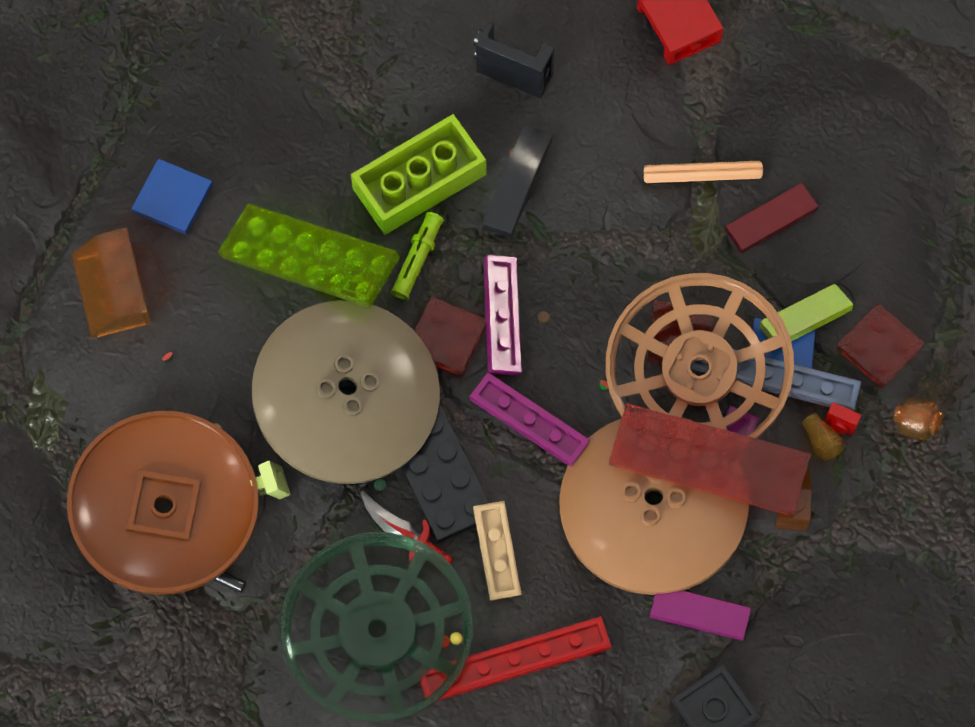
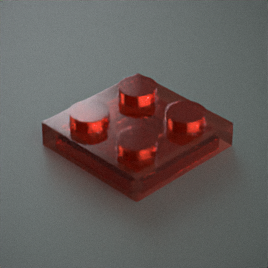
[414,296,486,376]
[836,303,925,389]

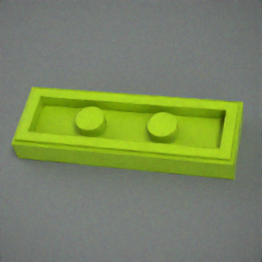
[759,284,853,342]

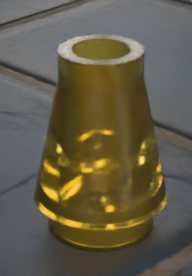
[802,413,844,461]

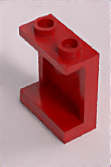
[637,0,723,65]

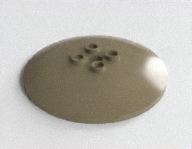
[252,300,440,484]

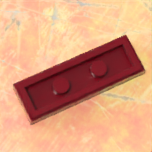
[725,183,819,254]

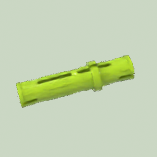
[390,212,444,301]

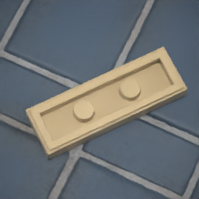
[473,501,522,601]

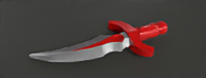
[361,491,452,567]

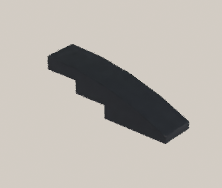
[482,125,553,238]

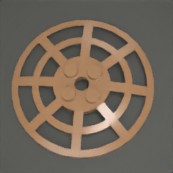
[606,273,794,457]

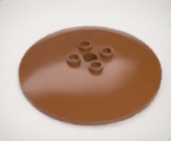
[67,411,259,595]

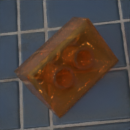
[72,227,151,338]

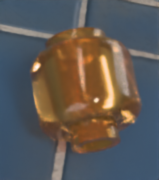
[893,396,943,441]

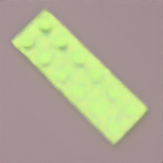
[218,203,400,308]

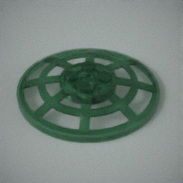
[280,532,473,722]

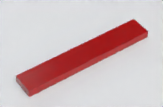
[417,616,611,704]

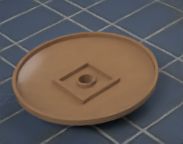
[559,413,749,595]

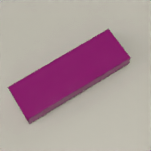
[650,591,751,641]

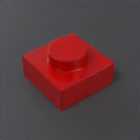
[824,402,861,435]

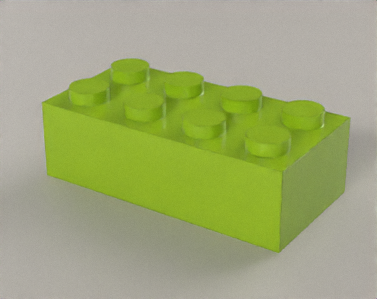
[351,114,487,235]

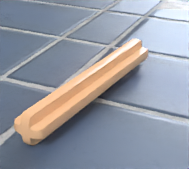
[643,161,763,183]

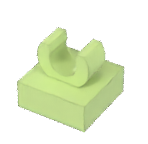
[250,461,291,499]

